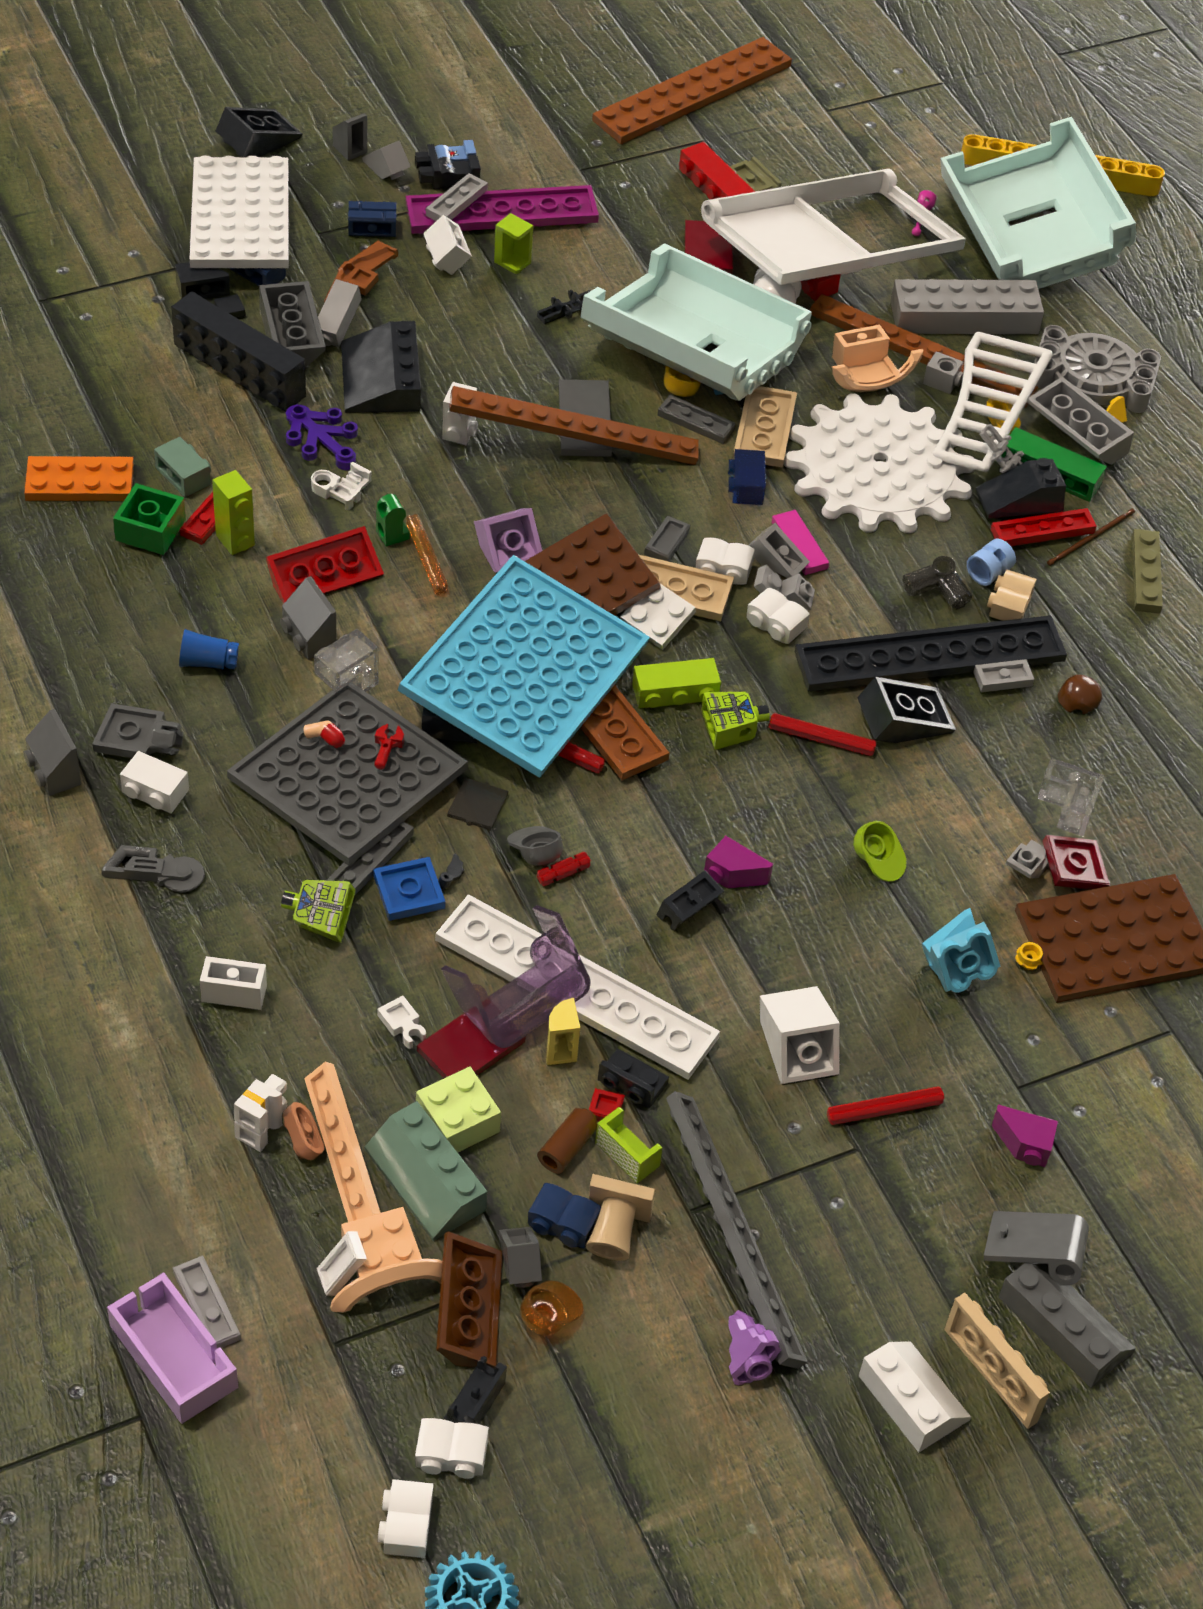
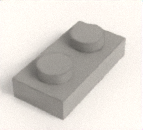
[974,659,1034,692]

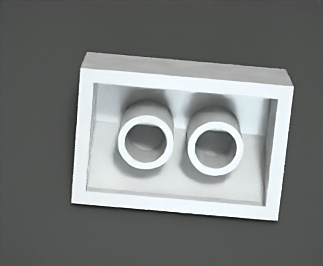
[859,1342,971,1452]

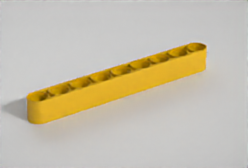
[961,134,1165,196]

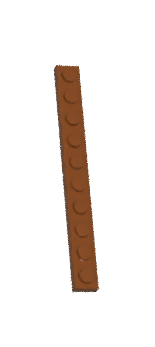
[810,294,1038,408]
[449,386,699,465]

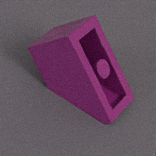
[704,835,773,888]
[992,1105,1058,1167]

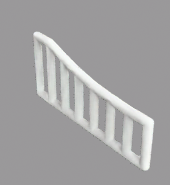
[932,332,1053,472]

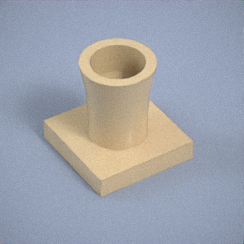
[586,1174,655,1261]

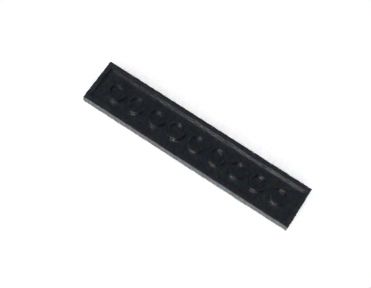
[795,615,1067,692]

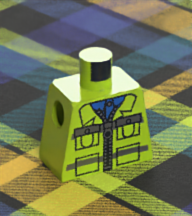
[701,692,770,750]
[281,880,356,943]

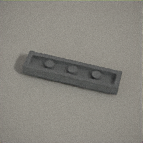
[326,822,414,896]

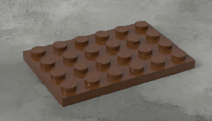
[1015,874,1203,1003]

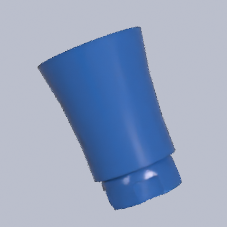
[179,629,239,669]

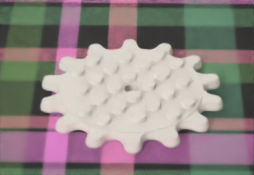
[783,394,975,533]

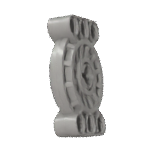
[1034,325,1161,413]

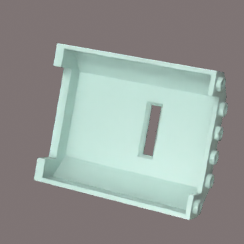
[940,117,1136,289]
[581,243,812,401]

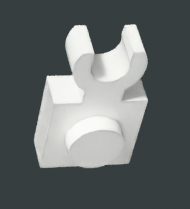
[377,996,426,1049]

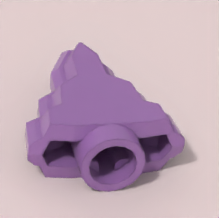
[729,1310,781,1386]

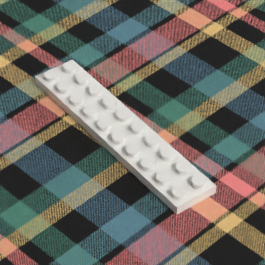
[435,894,720,1080]

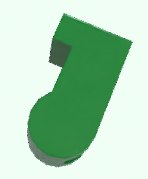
[376,494,410,546]

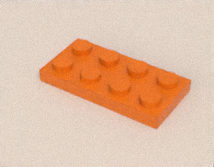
[24,456,134,501]

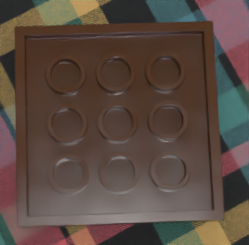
[525,513,661,616]

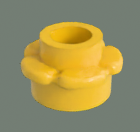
[1015,942,1043,970]

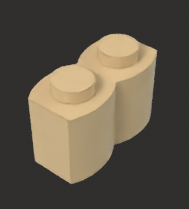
[987,570,1037,621]

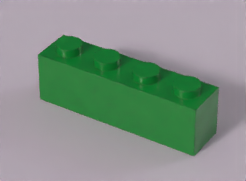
[1001,427,1107,502]

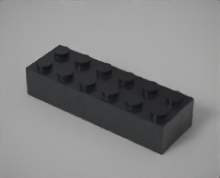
[171,292,306,412]

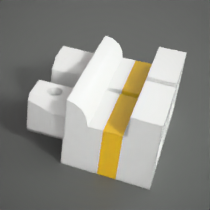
[234,1074,287,1152]

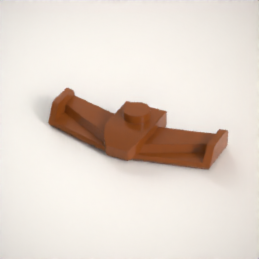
[324,241,398,302]

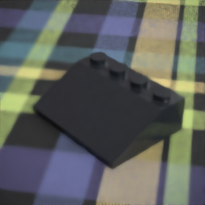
[341,321,421,413]

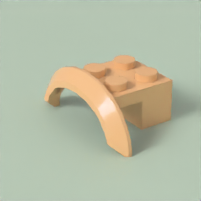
[832,325,923,392]
[330,1207,443,1312]

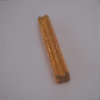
[406,514,448,595]

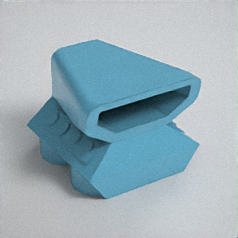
[922,908,1001,992]

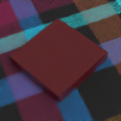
[1042,835,1110,890]

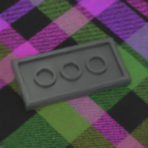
[558,379,612,457]

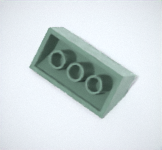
[365,1101,487,1241]

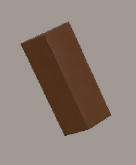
[436,1232,502,1368]

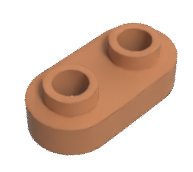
[283,1102,324,1160]

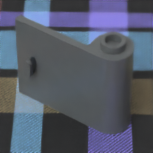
[984,1211,1089,1285]

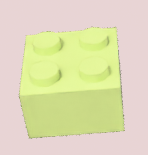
[416,1067,501,1153]

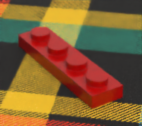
[990,508,1097,546]

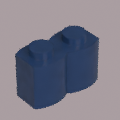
[528,1183,601,1248]

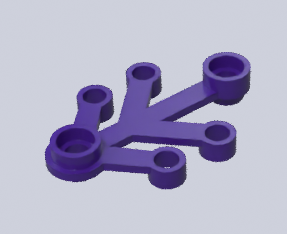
[286,404,358,470]

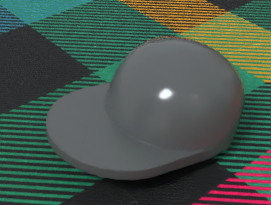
[507,826,563,866]

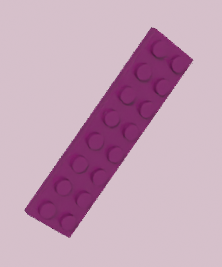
[406,185,599,234]

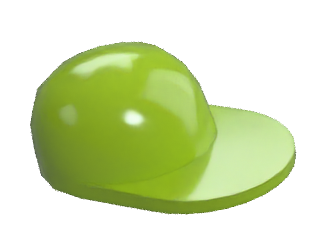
[853,821,907,882]

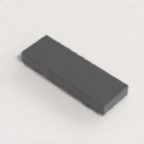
[657,395,736,444]

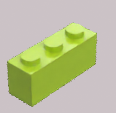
[212,470,255,555]
[632,658,721,708]

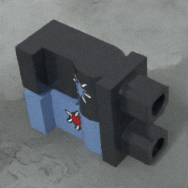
[414,140,481,190]

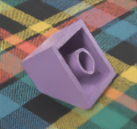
[474,508,542,572]

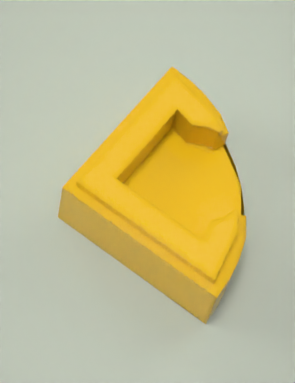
[1106,396,1127,423]

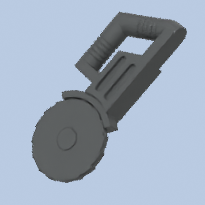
[101,845,205,893]

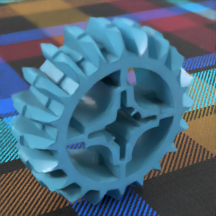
[425,1550,519,1609]

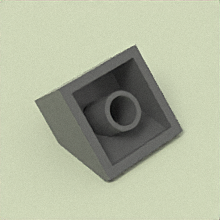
[280,576,337,660]
[23,709,81,796]

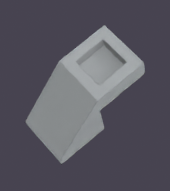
[754,565,815,610]
[1006,839,1049,878]

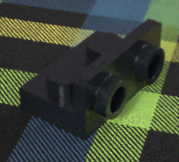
[598,1048,669,1109]

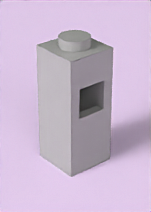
[318,279,361,347]

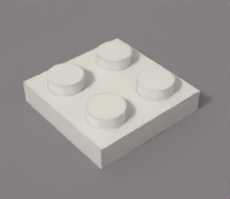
[620,584,696,650]

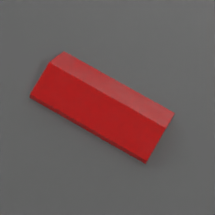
[266,526,384,604]

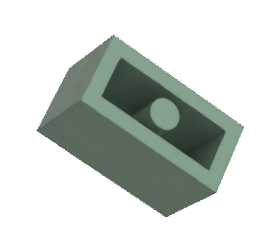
[154,437,212,497]

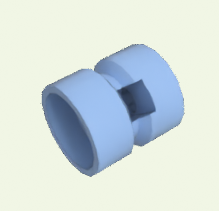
[966,538,1016,586]

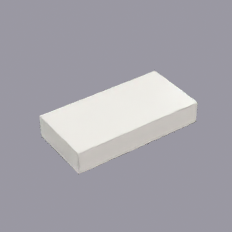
[317,1231,367,1296]

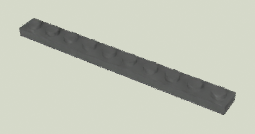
[666,1091,808,1369]

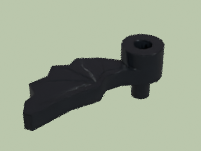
[438,854,464,891]

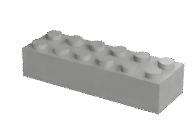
[890,279,1044,334]

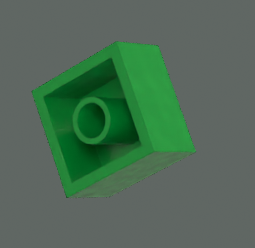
[113,483,186,555]

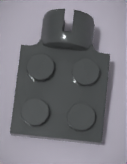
[92,703,183,758]

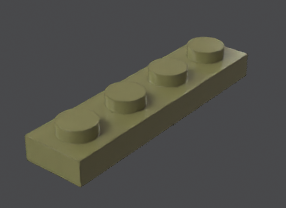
[1132,529,1163,613]

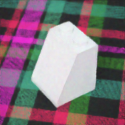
[760,986,839,1084]

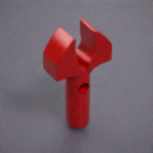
[374,724,404,770]

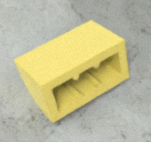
[546,998,580,1065]

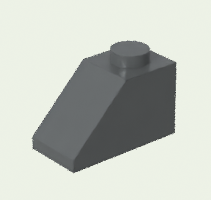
[332,113,367,161]
[499,1227,542,1287]

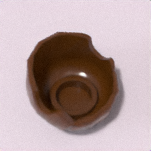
[1057,674,1103,714]

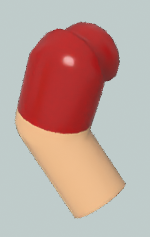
[304,721,345,748]

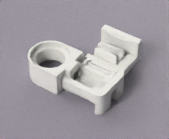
[311,462,371,510]

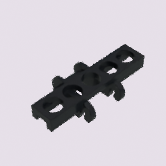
[537,289,590,324]

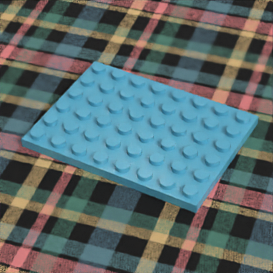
[398,555,650,778]

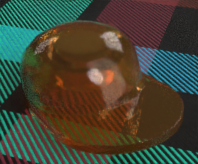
[520,1280,583,1336]

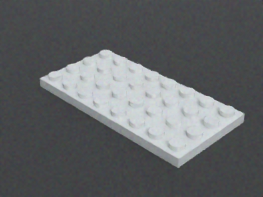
[190,156,289,268]

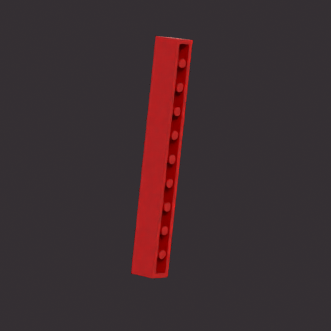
[679,142,841,301]

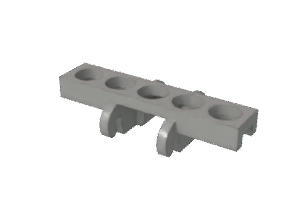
[979,424,1024,473]

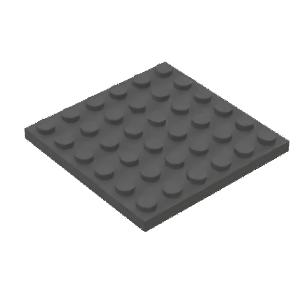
[227,679,468,866]

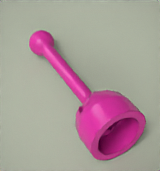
[912,190,937,236]

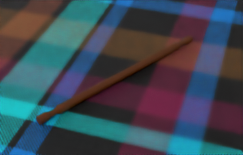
[1047,508,1135,566]

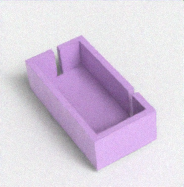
[107,1273,238,1424]

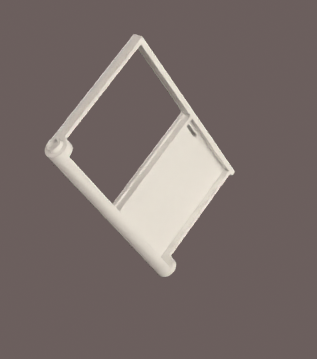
[701,169,966,285]

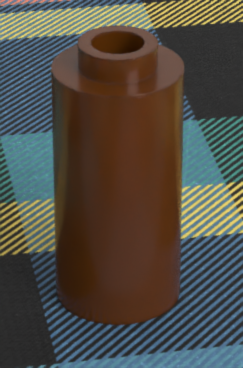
[537,1108,597,1174]

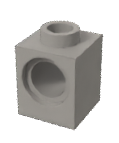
[923,351,963,394]

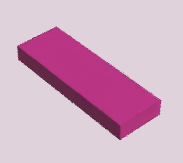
[772,510,829,575]

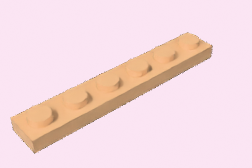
[304,1062,381,1222]

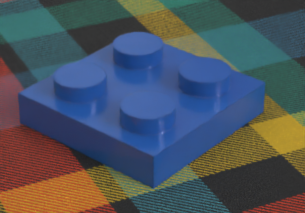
[373,857,445,921]

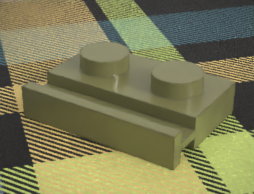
[729,157,781,192]

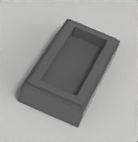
[644,516,691,562]

